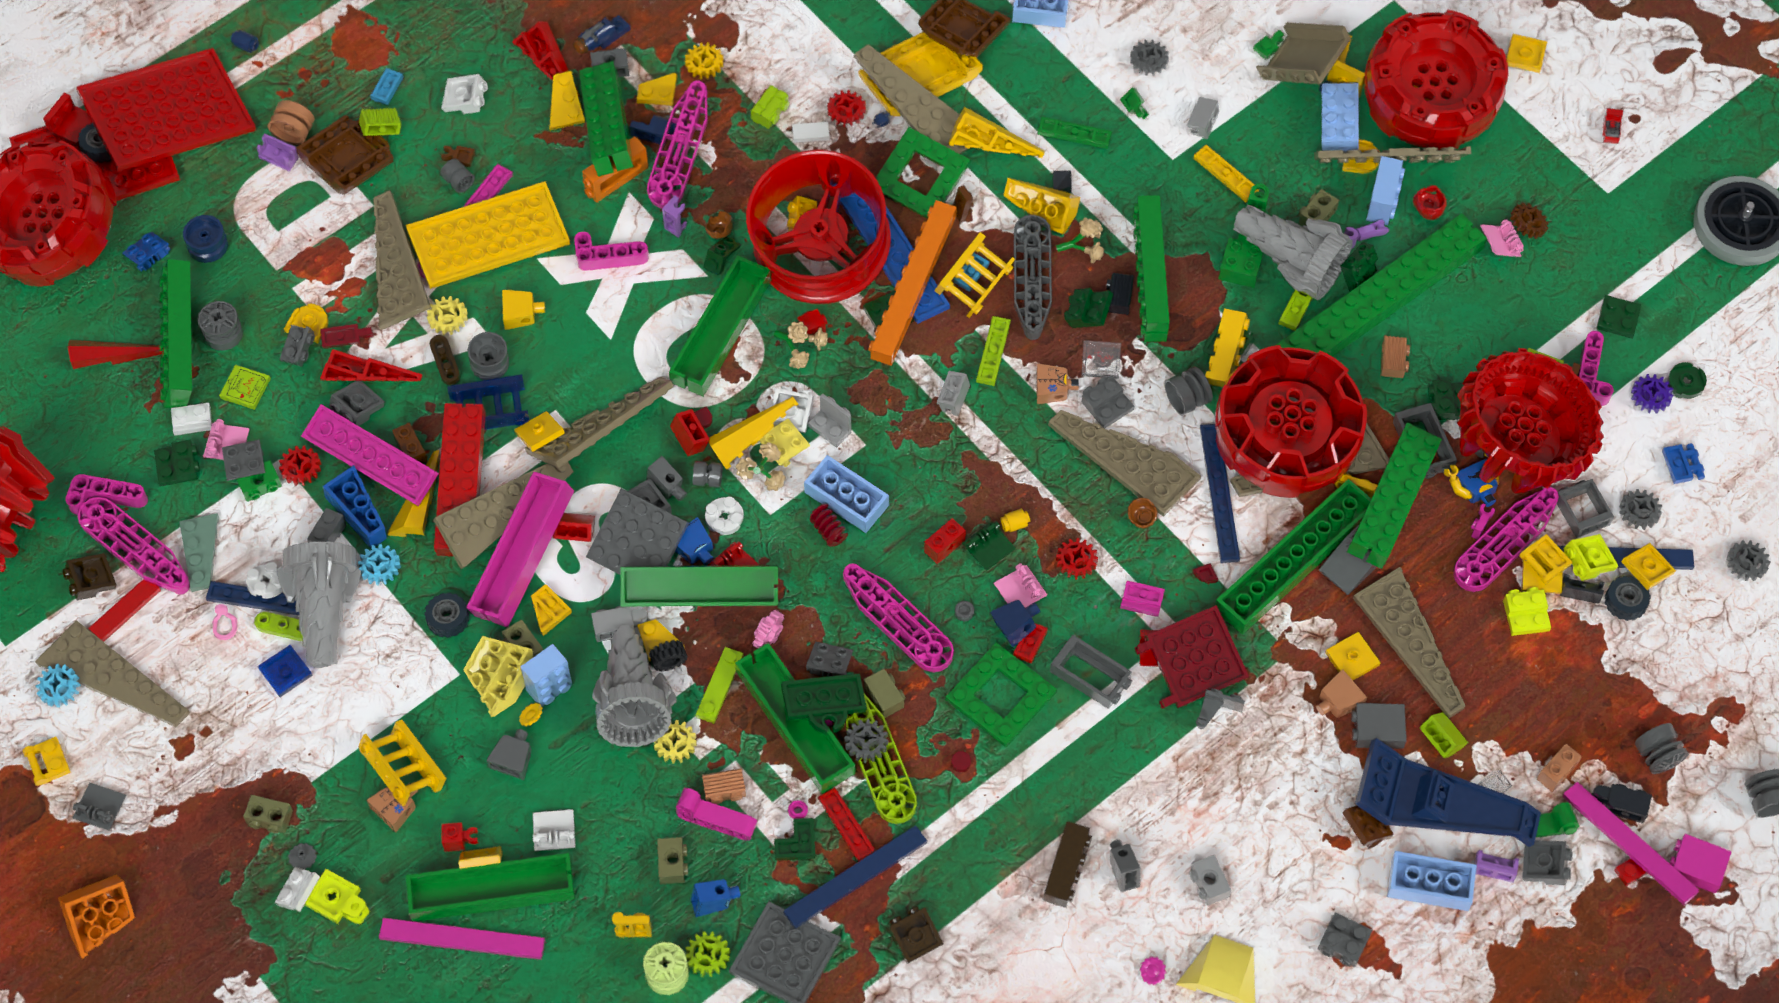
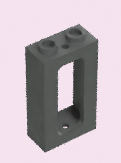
[1393,403,1457,479]
[1050,635,1133,709]

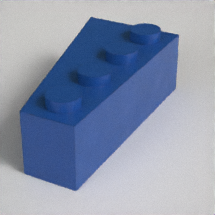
[323,465,387,549]

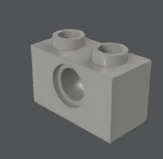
[1189,855,1231,906]

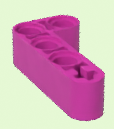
[574,231,649,271]
[1577,331,1614,406]
[66,474,148,515]
[676,788,758,841]

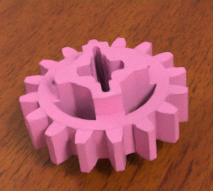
[753,610,784,649]

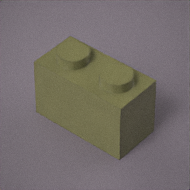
[864,669,906,718]

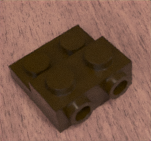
[63,553,117,601]
[887,906,944,964]

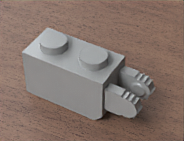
[591,606,648,642]

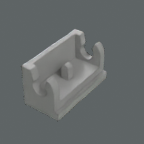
[1187,97,1220,139]
[937,371,970,416]

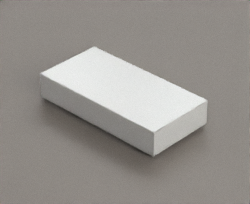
[792,122,830,143]

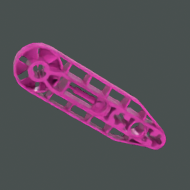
[647,81,707,208]
[1453,487,1559,592]
[78,497,190,595]
[843,564,954,672]

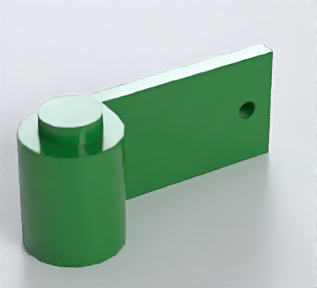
[1536,802,1579,838]

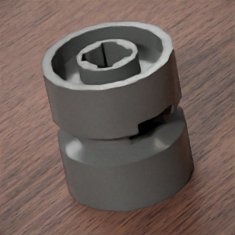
[440,159,475,193]
[693,461,723,488]

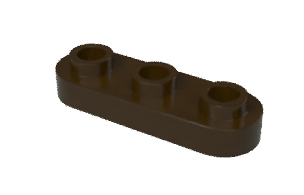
[429,335,460,385]

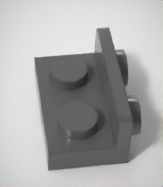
[280,325,315,367]

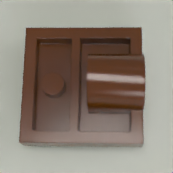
[1342,806,1394,849]

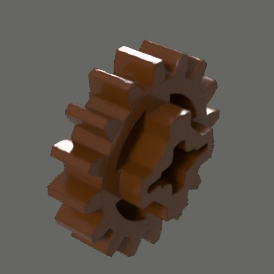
[1510,202,1549,239]

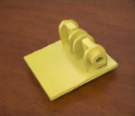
[759,419,810,467]

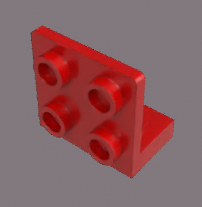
[43,92,93,145]

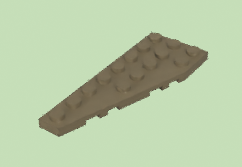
[1048,410,1201,517]

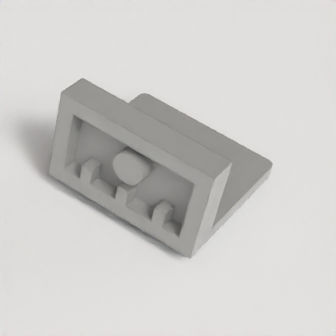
[808,394,851,448]

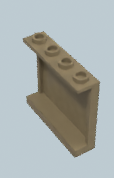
[1256,22,1351,84]

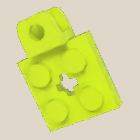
[304,869,369,924]

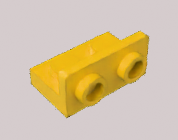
[787,195,817,232]

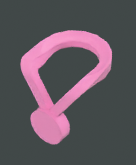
[212,604,237,640]

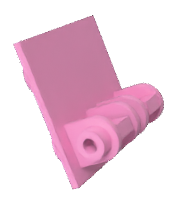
[1480,219,1524,257]
[203,419,250,460]
[994,563,1047,608]

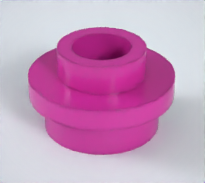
[788,800,808,819]

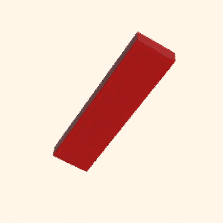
[88,579,161,642]
[818,787,876,862]

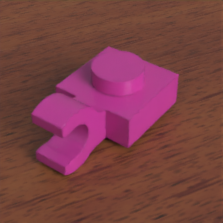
[1471,504,1495,540]

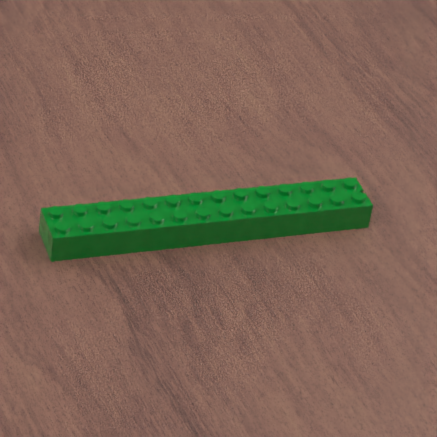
[1274,213,1487,357]

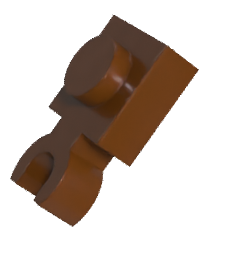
[441,146,475,167]

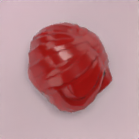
[1413,185,1447,220]

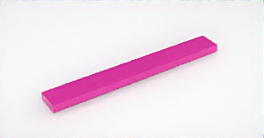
[417,164,513,279]
[1563,782,1699,905]
[379,918,545,960]

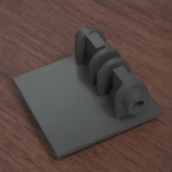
[222,440,265,481]
[806,642,853,677]
[72,783,127,831]

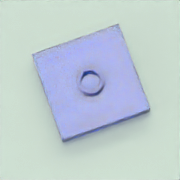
[257,645,313,698]

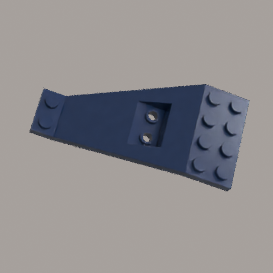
[1355,738,1541,847]

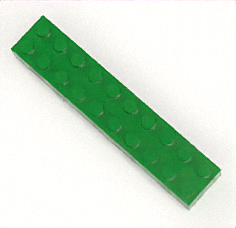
[1215,479,1371,635]

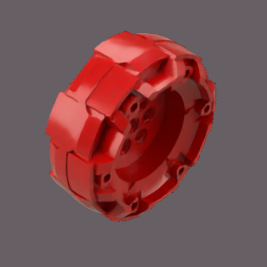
[1364,9,1509,150]
[0,140,117,286]
[1215,345,1367,498]

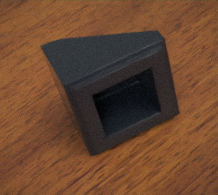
[1052,170,1072,193]

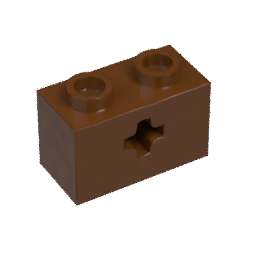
[392,422,428,464]

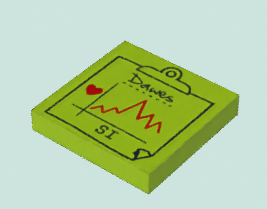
[219,365,271,410]

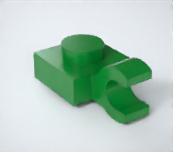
[1253,30,1285,60]
[1120,87,1149,120]

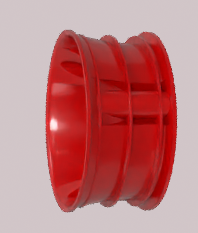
[746,150,891,304]

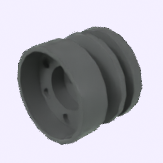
[198,301,243,351]
[467,332,509,381]
[1164,366,1213,416]
[1634,723,1689,774]
[1744,769,1779,818]

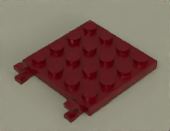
[1134,605,1249,709]

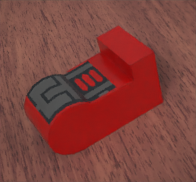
[1602,108,1623,144]

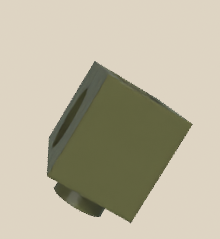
[657,837,688,884]

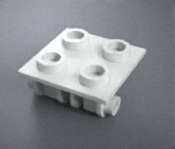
[533,809,575,851]

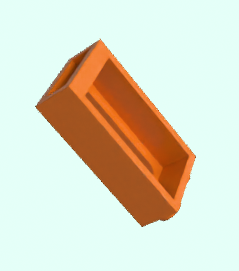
[582,136,648,203]

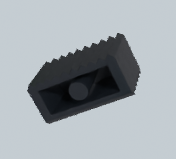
[1106,273,1134,315]

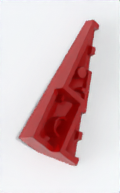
[512,22,580,97]
[68,340,162,369]
[320,349,422,381]

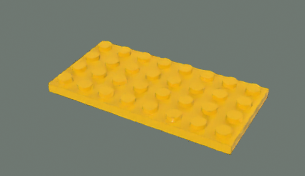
[406,182,570,289]

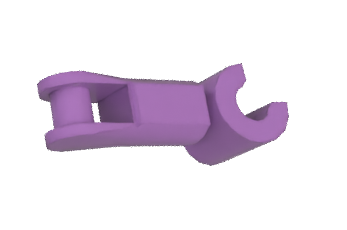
[1344,220,1389,248]

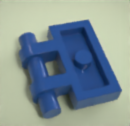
[1662,443,1705,484]

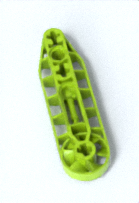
[846,694,917,824]

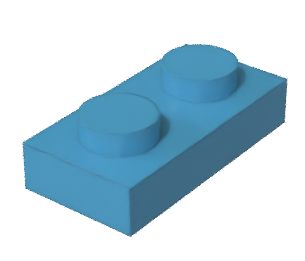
[371,68,403,105]
[954,253,989,291]

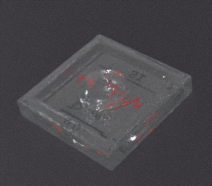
[1081,341,1121,379]

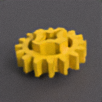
[685,43,724,79]

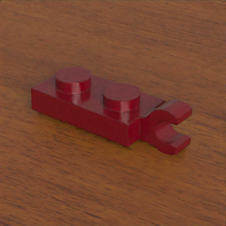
[320,324,374,349]

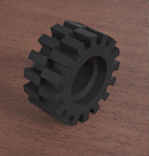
[649,640,688,672]

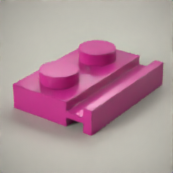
[1120,580,1165,617]

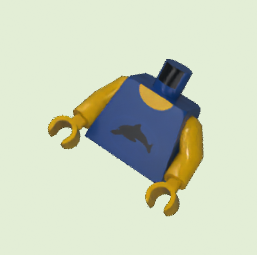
[1444,453,1499,507]

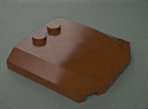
[918,0,1011,57]
[296,115,393,195]

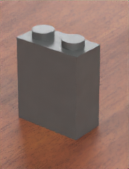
[1351,703,1406,749]

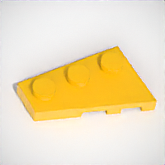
[550,71,585,131]

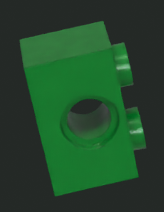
[236,460,282,502]

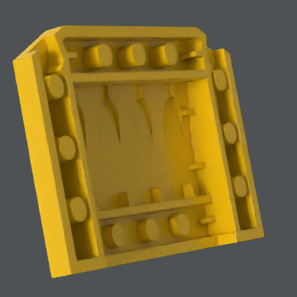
[858,32,983,117]

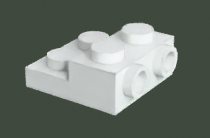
[442,74,487,114]
[772,386,814,433]

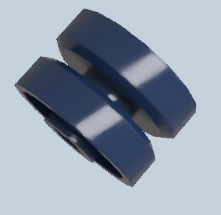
[183,215,228,263]

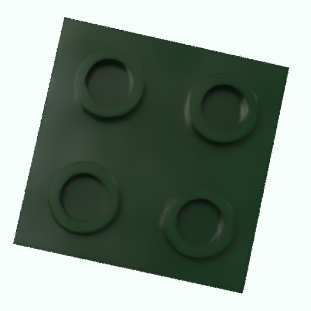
[962,521,1016,571]

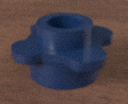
[872,112,890,128]

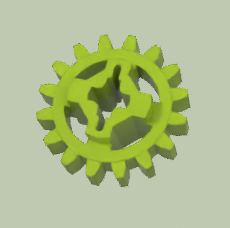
[685,932,730,977]

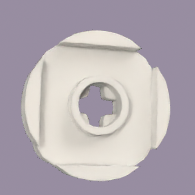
[705,497,744,535]
[246,562,282,598]

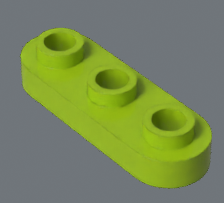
[254,612,303,641]

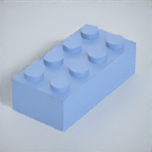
[1322,83,1359,152]
[804,455,889,533]
[1387,851,1477,911]

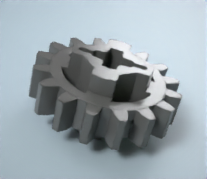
[1130,39,1169,76]
[1619,489,1662,530]
[1726,540,1771,581]
[845,719,888,763]

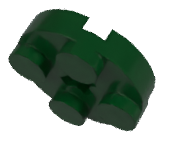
[1667,362,1707,399]

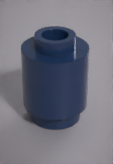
[231,30,259,53]

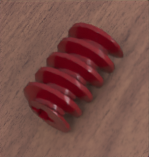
[809,503,848,547]

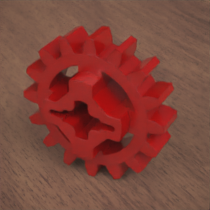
[827,90,866,127]
[279,446,321,486]
[1056,538,1098,580]

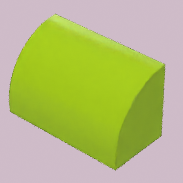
[1420,712,1468,758]

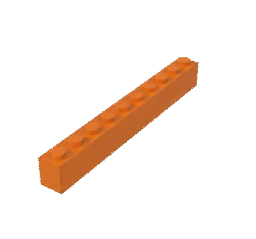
[868,200,957,366]

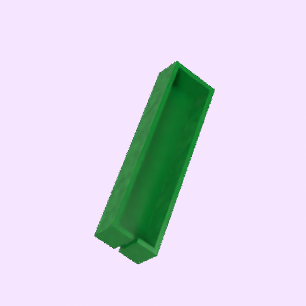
[579,61,633,177]
[1132,195,1170,342]
[669,255,771,397]
[159,259,192,408]
[1347,423,1442,569]
[620,565,778,607]
[735,643,855,794]
[406,853,575,922]

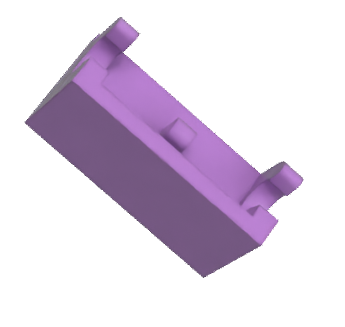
[257,134,299,172]
[662,196,687,238]
[1475,850,1519,883]

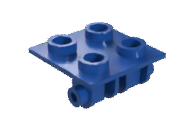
[122,232,170,272]

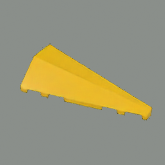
[709,396,798,470]

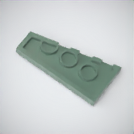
[179,513,219,592]

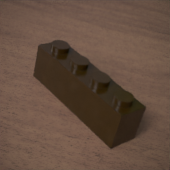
[1043,821,1092,908]

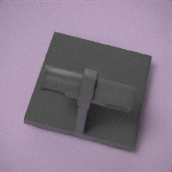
[1196,689,1245,729]

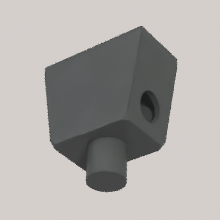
[646,456,687,501]
[487,729,532,780]
[1110,840,1141,893]

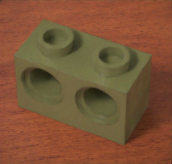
[1299,189,1339,226]
[502,620,543,657]
[243,795,293,834]

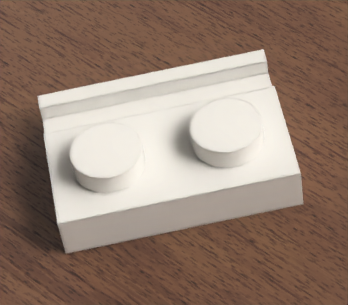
[171,403,212,436]
[275,867,320,912]

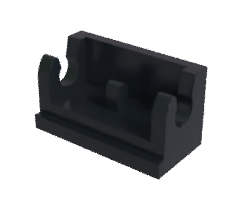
[1560,574,1605,604]

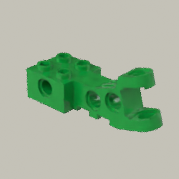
[1218,183,1269,288]

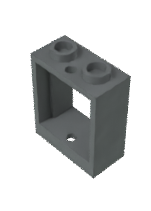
[1557,479,1614,538]

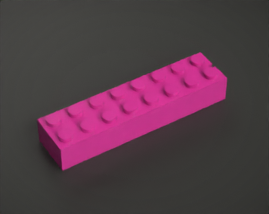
[466,471,574,628]

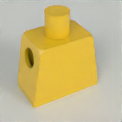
[502,290,545,330]

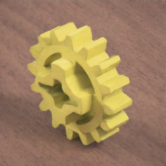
[427,296,468,335]
[654,720,697,764]

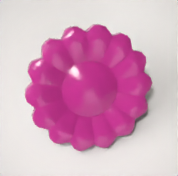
[1140,956,1167,985]

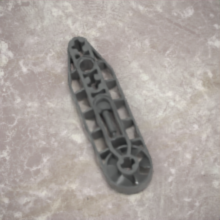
[1014,215,1052,340]

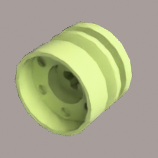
[643,942,689,995]

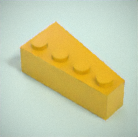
[1205,308,1250,387]

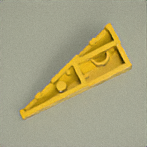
[949,107,1045,158]
[387,450,440,537]

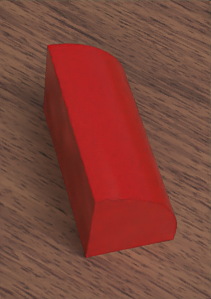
[553,513,595,542]

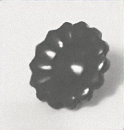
[288,843,317,870]

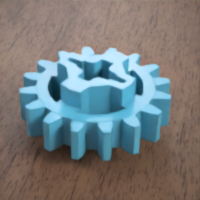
[358,544,401,586]
[35,664,81,708]

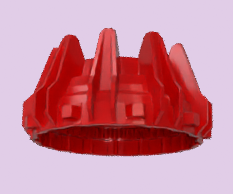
[1457,348,1604,493]
[0,426,55,572]

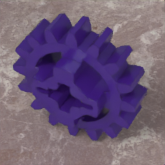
[1631,374,1674,414]

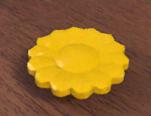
[519,703,543,726]

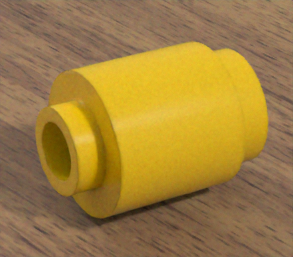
[1000,508,1030,532]

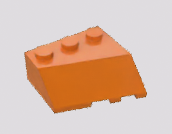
[58,875,135,959]

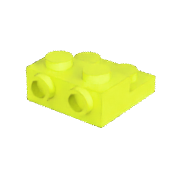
[1563,534,1619,581]
[1503,587,1551,636]

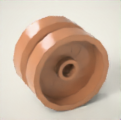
[268,100,315,145]

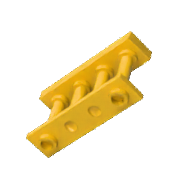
[934,232,1015,318]
[358,720,446,806]

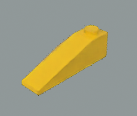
[1004,178,1081,234]

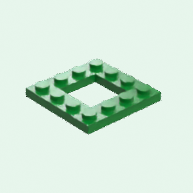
[876,127,971,219]
[945,642,1057,747]

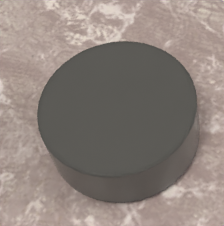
[955,601,974,621]

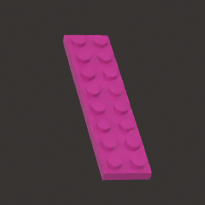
[301,404,439,506]

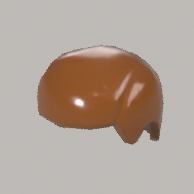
[705,211,733,239]
[1128,498,1157,529]

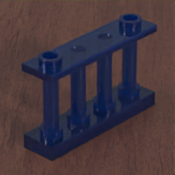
[447,374,530,430]

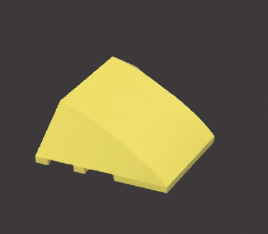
[463,636,533,717]
[1176,934,1255,1003]

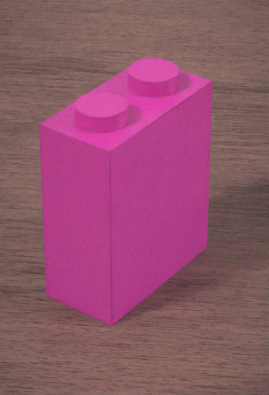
[1669,834,1732,894]

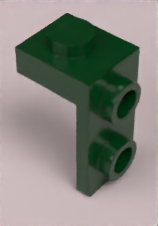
[703,237,740,276]

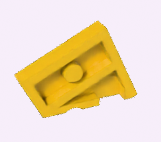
[637,73,677,106]
[531,584,572,636]
[637,619,685,662]

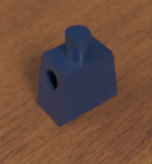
[990,600,1041,647]

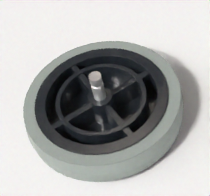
[1694,176,1779,266]

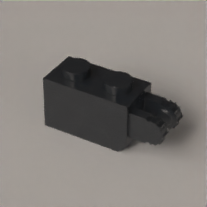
[1592,784,1652,824]

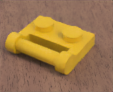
[1519,534,1572,585]
[23,736,71,786]
[612,912,652,938]

